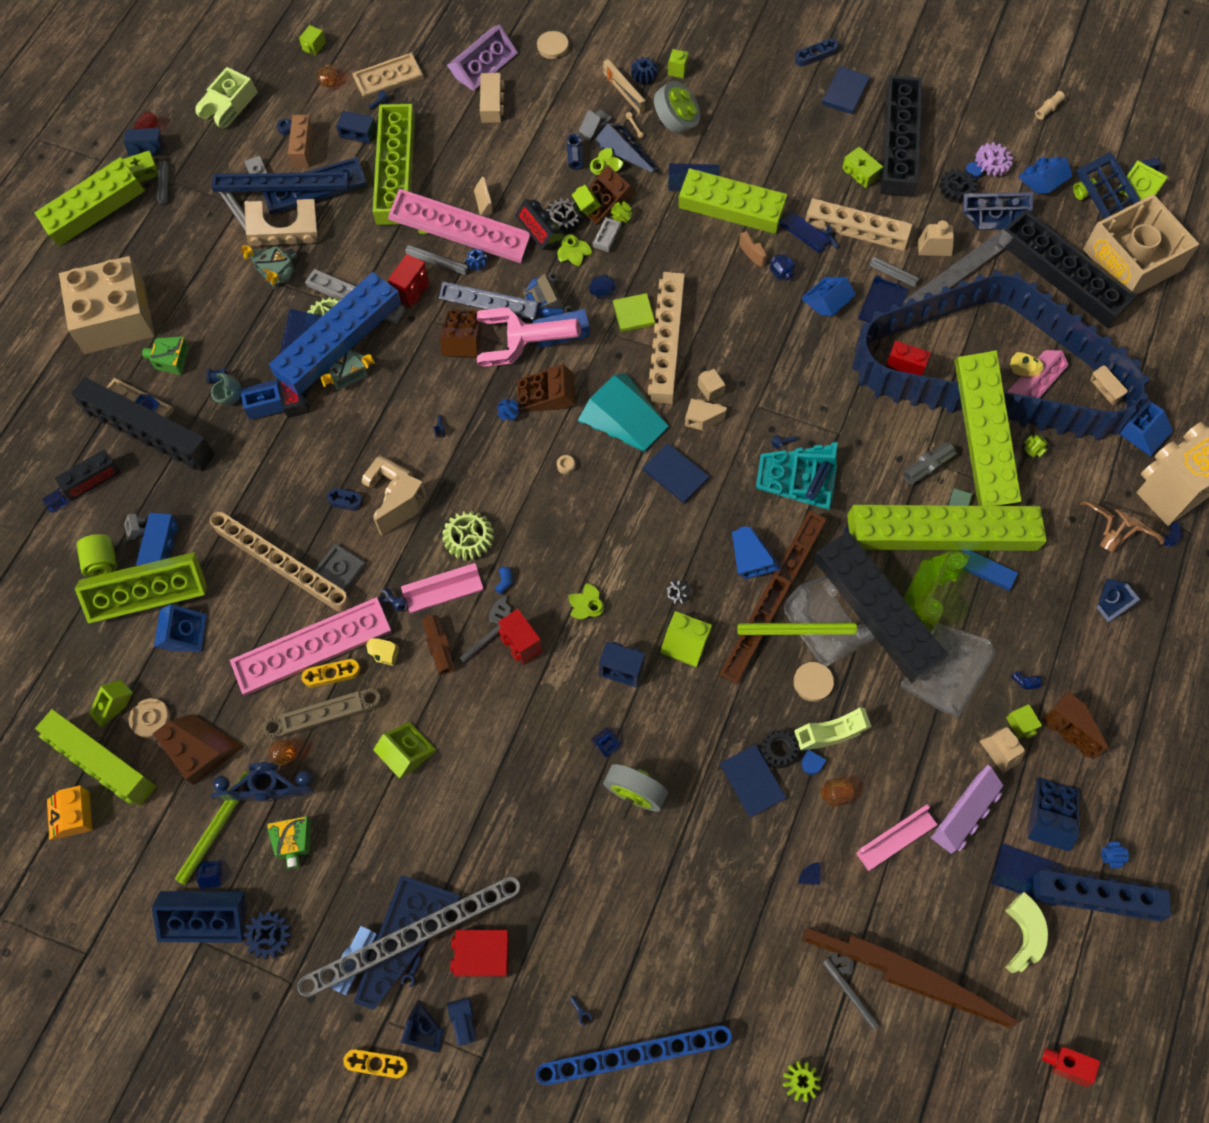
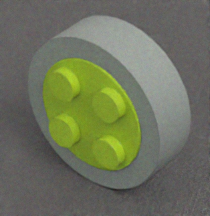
[654,81,700,135]
[603,764,668,820]

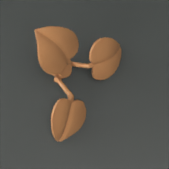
[1080,501,1165,553]

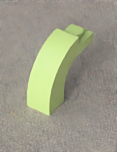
[795,708,871,750]
[1005,892,1048,973]

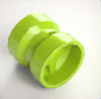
[1073,178,1098,200]

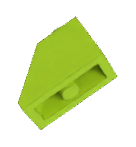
[89,679,133,727]

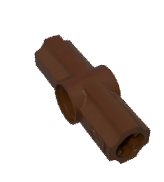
[422,615,455,675]

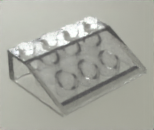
[900,623,996,717]

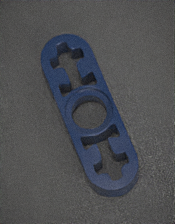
[795,39,838,66]

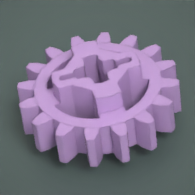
[975,142,1013,176]

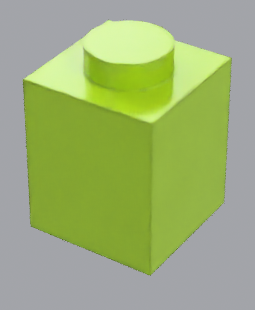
[299,25,326,55]
[668,49,688,79]
[572,185,601,216]
[1006,704,1042,739]

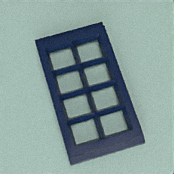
[1077,152,1140,219]

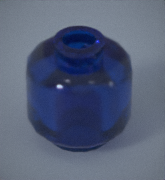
[769,254,795,280]
[589,274,616,299]

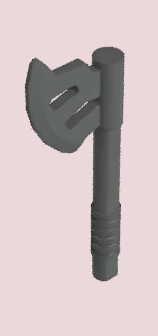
[459,595,511,663]
[822,941,879,1029]

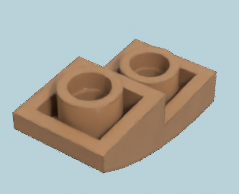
[739,231,768,267]

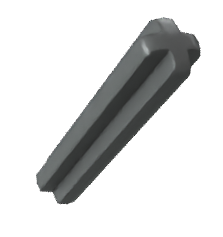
[157,161,168,205]
[870,257,919,287]

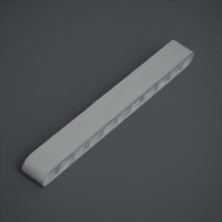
[297,877,520,997]

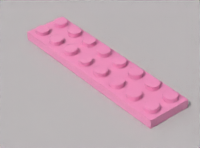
[388,189,530,263]
[230,597,392,696]

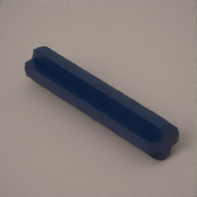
[805,461,831,501]

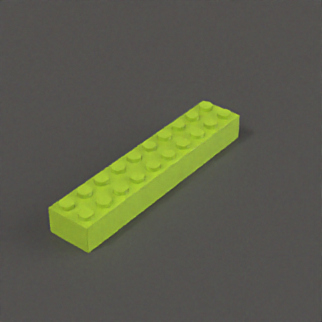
[847,505,1047,551]

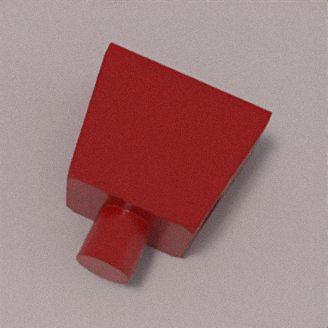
[1041,1047,1100,1088]

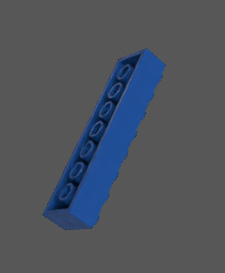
[269,272,401,396]

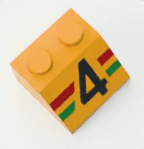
[47,786,93,840]

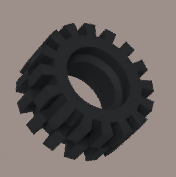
[761,729,799,769]

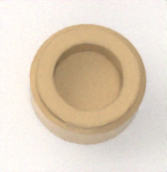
[557,455,575,474]

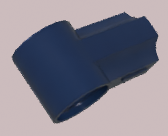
[566,133,583,170]
[447,997,476,1046]

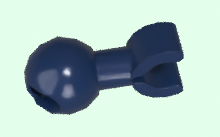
[378,588,408,612]

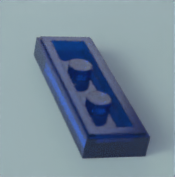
[780,211,831,253]

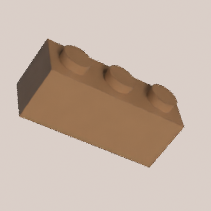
[288,115,313,168]

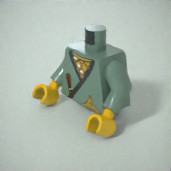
[241,245,297,289]
[321,349,375,390]

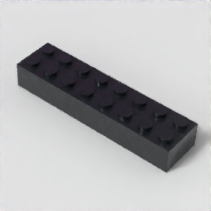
[880,75,922,197]
[998,210,1137,328]
[71,377,215,472]
[814,531,949,684]

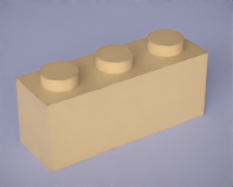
[480,73,505,123]

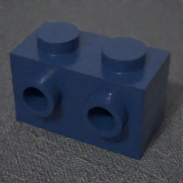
[336,111,377,144]
[124,128,164,155]

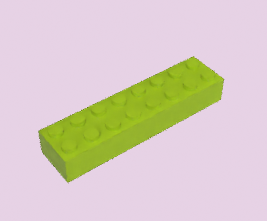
[373,104,415,225]
[954,350,1021,506]

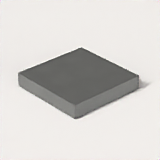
[314,543,366,592]

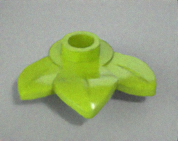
[590,148,623,175]
[557,235,592,267]
[568,583,604,620]

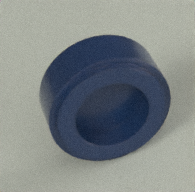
[277,119,292,135]

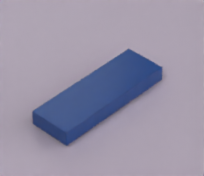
[955,550,1018,591]

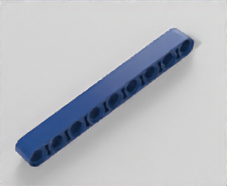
[536,1026,732,1085]

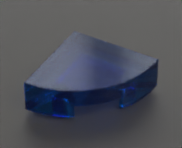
[798,863,820,885]

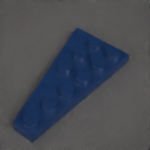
[353,875,461,1010]

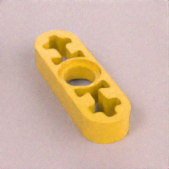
[302,659,360,688]
[344,1050,409,1078]

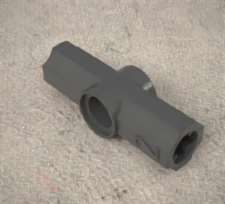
[902,442,957,485]

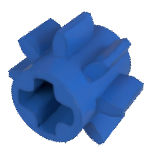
[466,249,488,271]
[497,398,519,421]
[1101,842,1129,868]

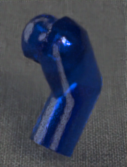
[1163,522,1181,547]
[1011,670,1043,690]

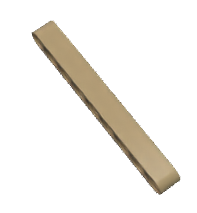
[210,512,350,612]

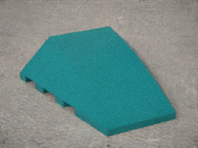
[578,373,669,452]
[756,442,838,510]

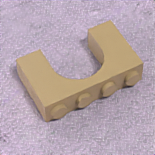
[245,199,318,246]

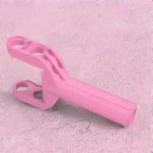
[477,307,581,367]

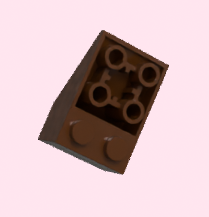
[575,165,637,225]
[440,310,482,357]
[517,364,575,412]
[1042,691,1108,760]

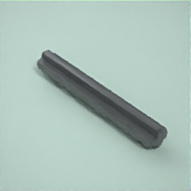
[405,245,469,275]

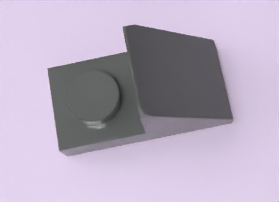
[578,109,612,141]

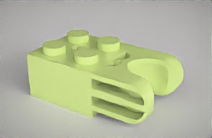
[195,67,258,129]

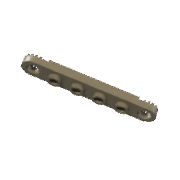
[262,688,381,739]

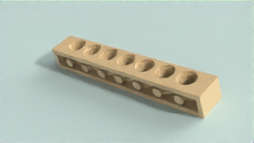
[648,272,684,404]

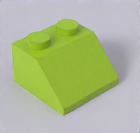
[660,611,712,668]
[373,722,436,778]

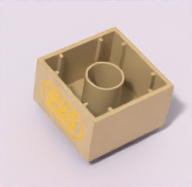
[1083,194,1200,295]
[59,256,154,354]
[1136,422,1209,526]

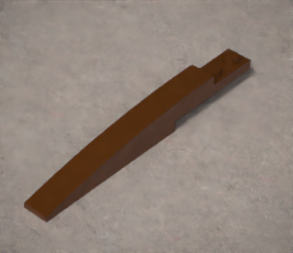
[719,511,826,684]
[801,927,1017,1029]

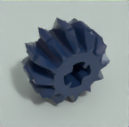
[631,56,658,85]

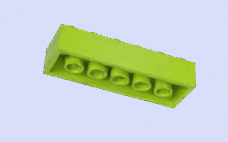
[34,157,145,247]
[679,168,787,234]
[75,552,207,623]
[35,709,157,806]

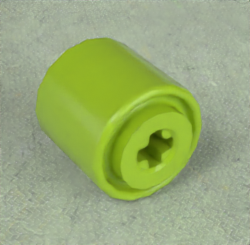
[76,534,117,577]

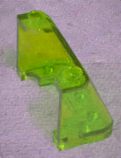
[903,551,970,633]

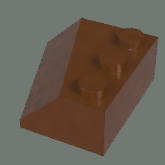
[152,714,243,785]

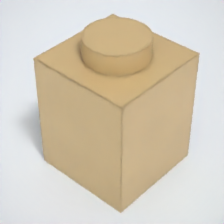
[698,369,725,402]

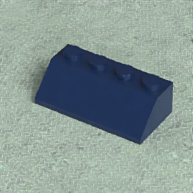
[152,891,247,943]

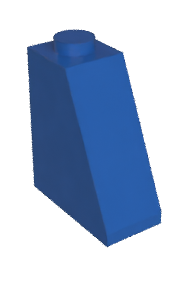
[732,526,781,580]

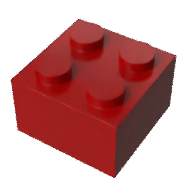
[388,254,430,308]
[498,609,543,665]

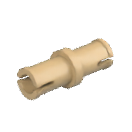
[1035,91,1065,120]

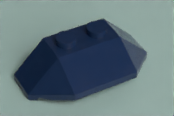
[963,192,1033,230]

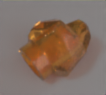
[317,65,338,87]
[268,740,296,765]

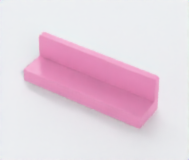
[1007,350,1069,398]
[401,563,483,613]
[856,804,937,871]

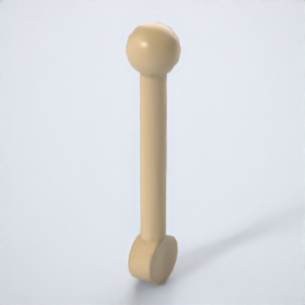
[626,112,644,138]

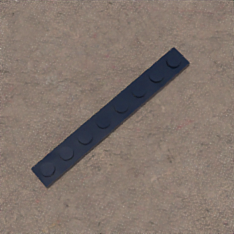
[211,172,349,192]

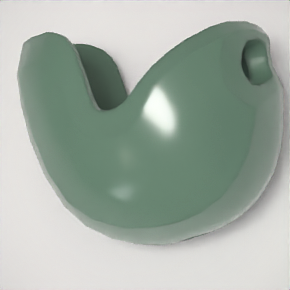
[211,373,242,405]

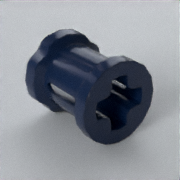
[206,367,228,384]

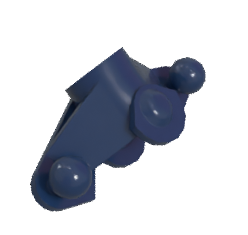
[211,762,314,802]

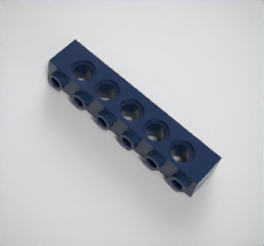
[1033,868,1171,922]

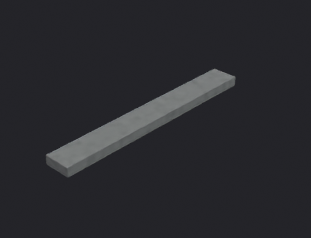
[903,228,1006,306]

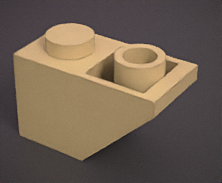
[685,399,727,430]

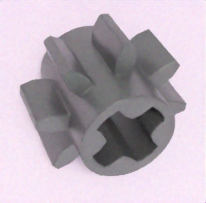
[667,579,692,604]

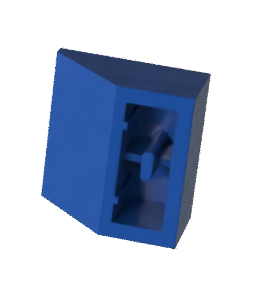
[1018,156,1072,193]
[241,379,284,420]
[1120,400,1173,456]

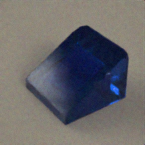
[134,393,159,412]
[42,489,68,513]
[591,728,621,758]
[196,860,221,889]

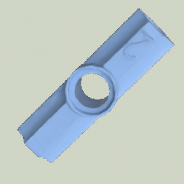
[331,926,378,996]

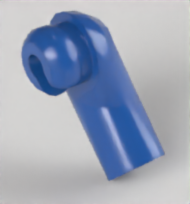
[494,566,513,595]

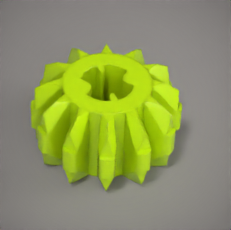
[783,1061,821,1102]

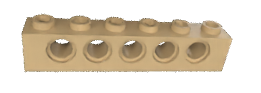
[805,198,912,251]

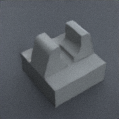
[124,514,145,540]

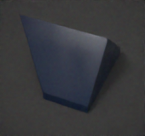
[1096,578,1141,623]
[401,999,444,1053]

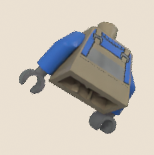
[523,273,573,317]

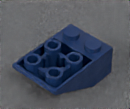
[1028,777,1079,852]

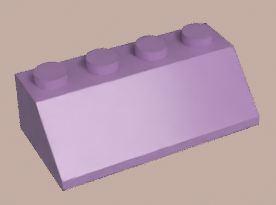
[447,24,518,90]
[931,765,1003,854]

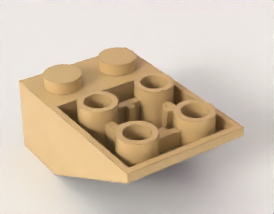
[374,473,428,536]

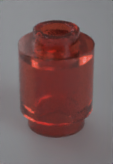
[133,111,158,129]

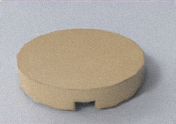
[537,31,569,59]
[793,662,834,702]
[129,698,171,739]

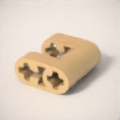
[362,455,413,496]

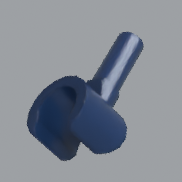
[368,90,389,110]
[821,225,839,249]
[433,415,446,438]
[771,435,797,449]
[401,956,422,988]
[570,996,592,1026]

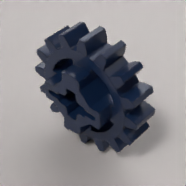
[243,911,292,960]

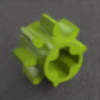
[611,201,632,223]
[1024,434,1048,457]

